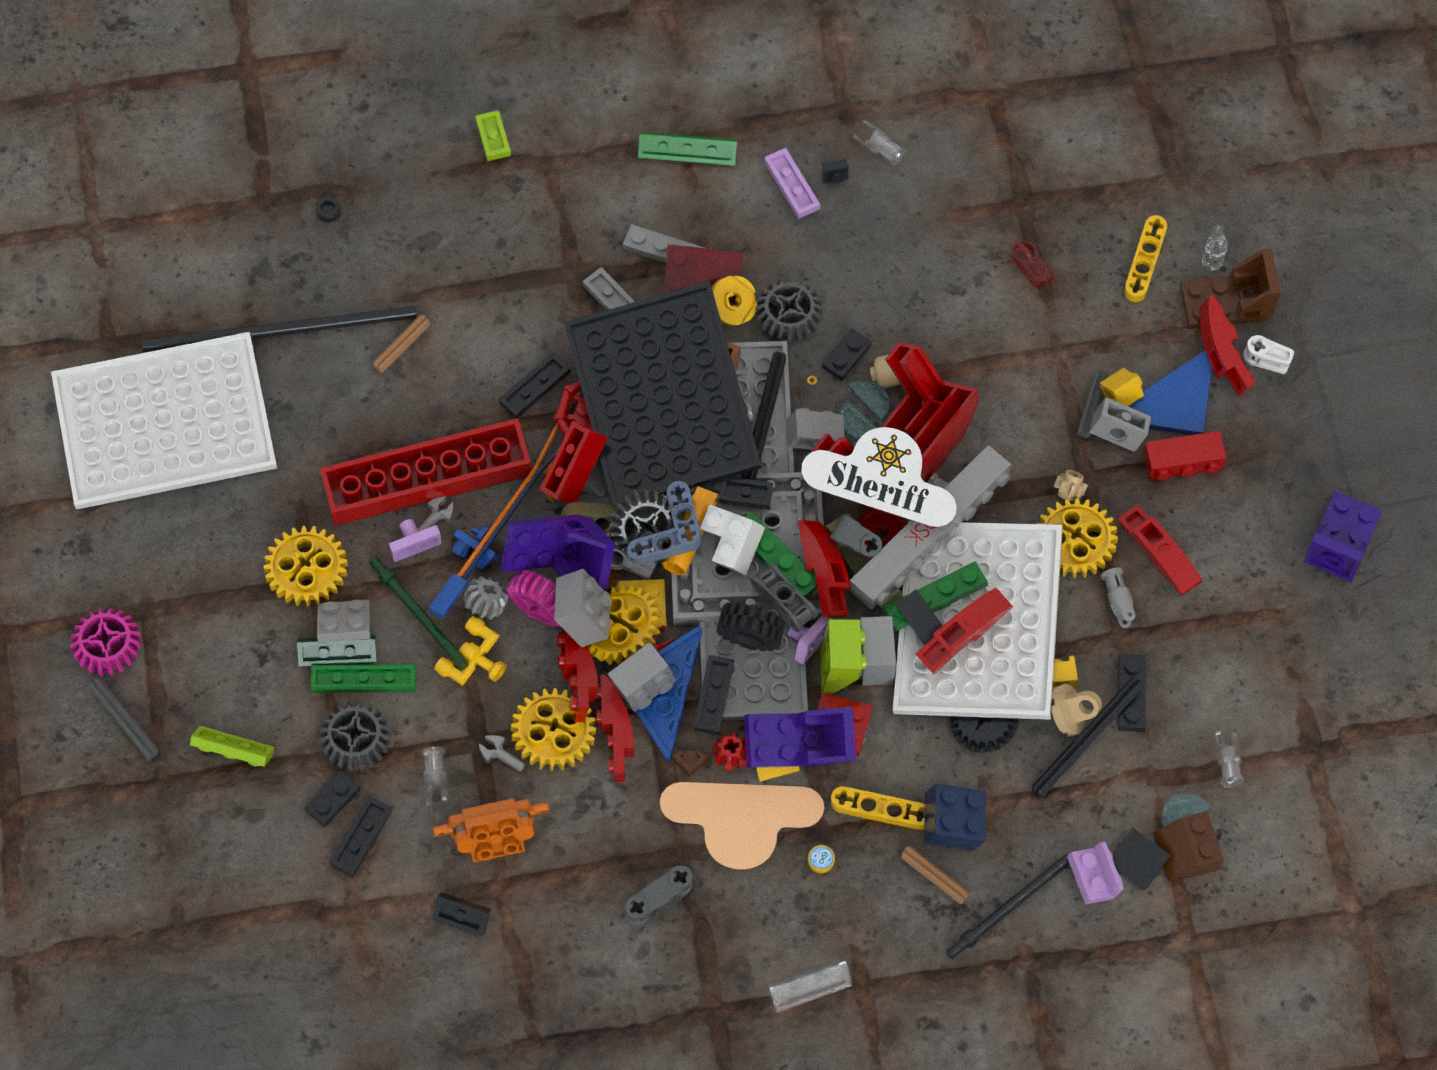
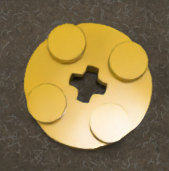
[712,276,757,326]

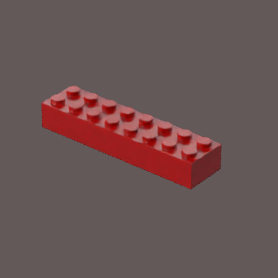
[320,418,532,526]

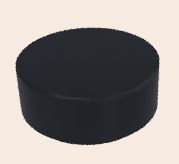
[316,197,341,223]

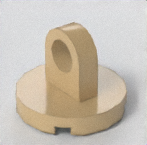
[1051,684,1102,737]

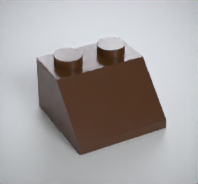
[1153,811,1224,883]

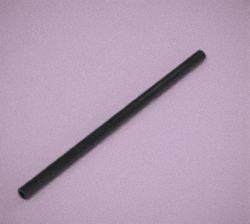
[142,306,417,352]

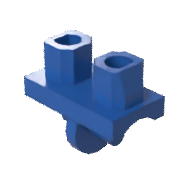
[451,525,501,571]

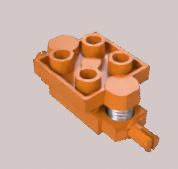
[432,798,549,863]

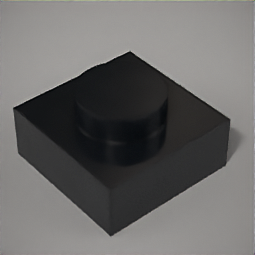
[822,159,849,184]

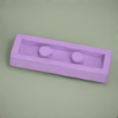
[764,148,820,219]

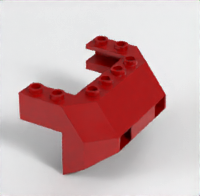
[811,341,979,515]

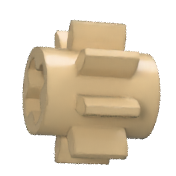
[1054,470,1088,501]

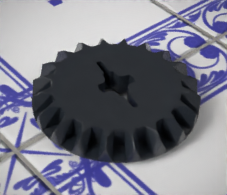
[950,716,1019,753]

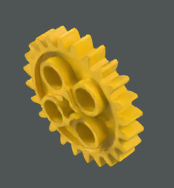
[1036,498,1118,579]
[263,526,348,607]
[587,585,663,665]
[511,688,596,771]

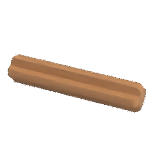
[373,314,430,373]
[901,846,969,904]

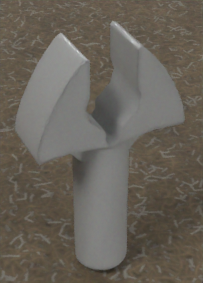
[417,496,454,532]
[479,735,525,772]

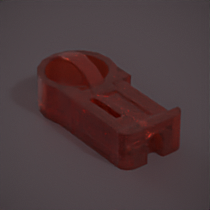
[1011,241,1055,289]

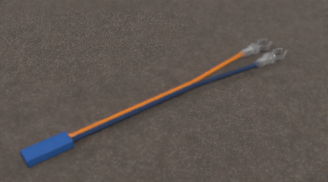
[429,391,584,619]

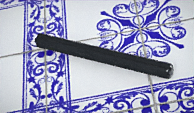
[741,351,786,480]
[1031,677,1143,797]

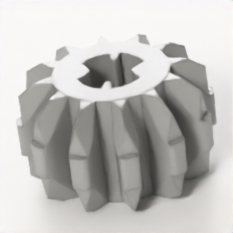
[463,576,509,620]

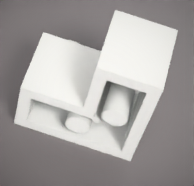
[700,505,765,575]

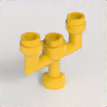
[434,616,507,686]

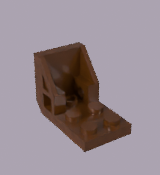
[1180,249,1281,329]

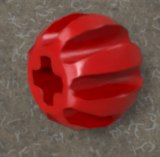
[712,732,747,772]

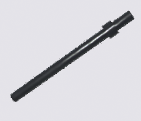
[946,854,1070,959]

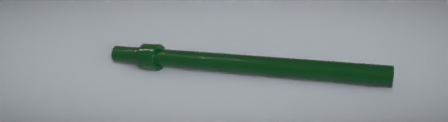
[369,556,469,670]

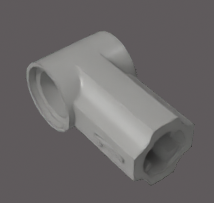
[611,540,657,580]

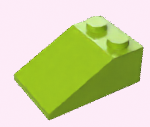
[820,619,866,697]

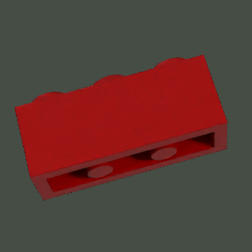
[539,421,608,504]
[1143,431,1227,481]

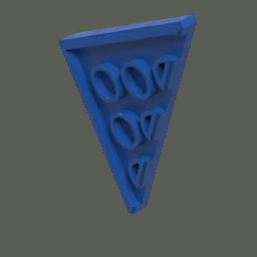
[1128,351,1212,435]
[635,625,702,761]

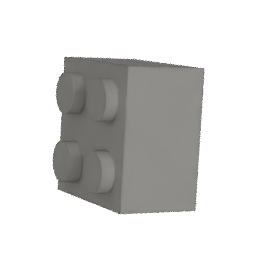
[554,569,611,647]
[860,616,896,686]
[608,642,676,712]

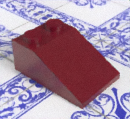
[663,244,743,303]

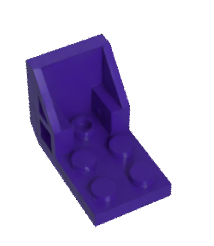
[1304,491,1383,582]
[501,515,615,589]
[744,707,856,768]

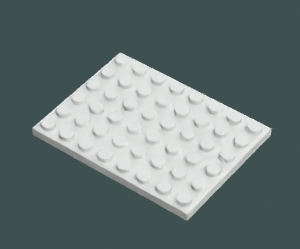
[51,332,277,510]
[893,521,1063,720]

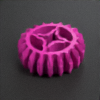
[507,570,561,627]
[70,607,142,677]

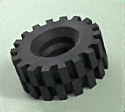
[716,602,786,651]

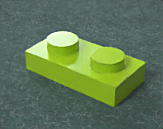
[475,110,511,161]

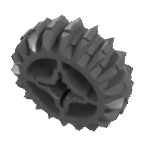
[756,278,823,344]
[609,488,678,555]
[319,701,391,771]

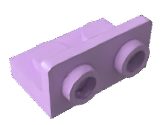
[1067,841,1123,905]

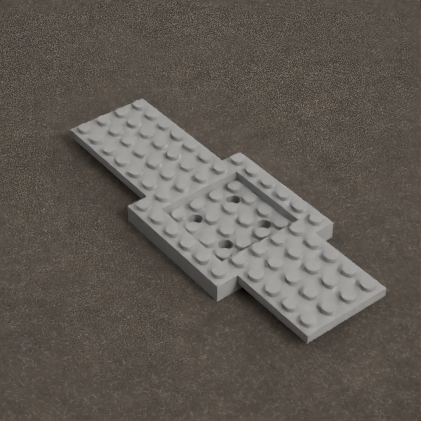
[670,341,824,721]

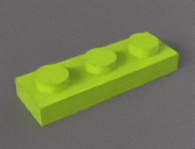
[190,726,274,767]

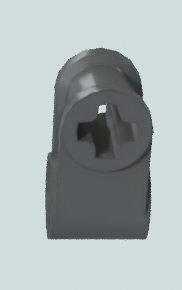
[830,514,882,557]

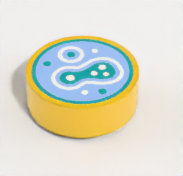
[808,845,835,874]

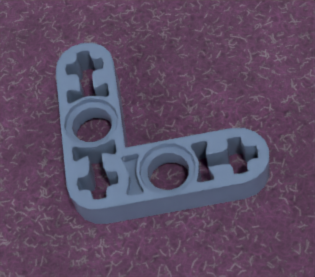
[627,481,702,565]

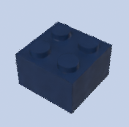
[924,783,986,851]

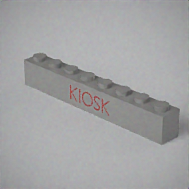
[849,445,1011,610]

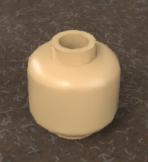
[870,354,901,388]

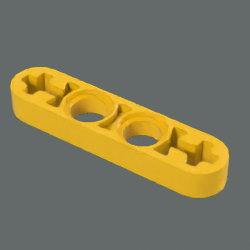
[1124,215,1167,302]
[831,786,925,830]

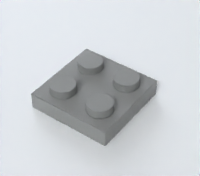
[317,600,370,643]

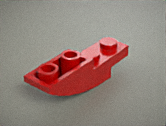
[1200,295,1255,397]
[1117,504,1202,596]
[798,520,851,619]
[916,587,1013,674]
[557,629,598,723]
[596,675,635,782]

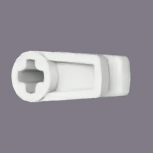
[1243,335,1294,374]

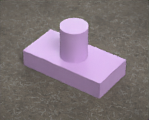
[389,519,442,562]
[788,615,832,665]

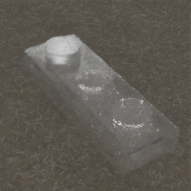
[767,958,852,1013]

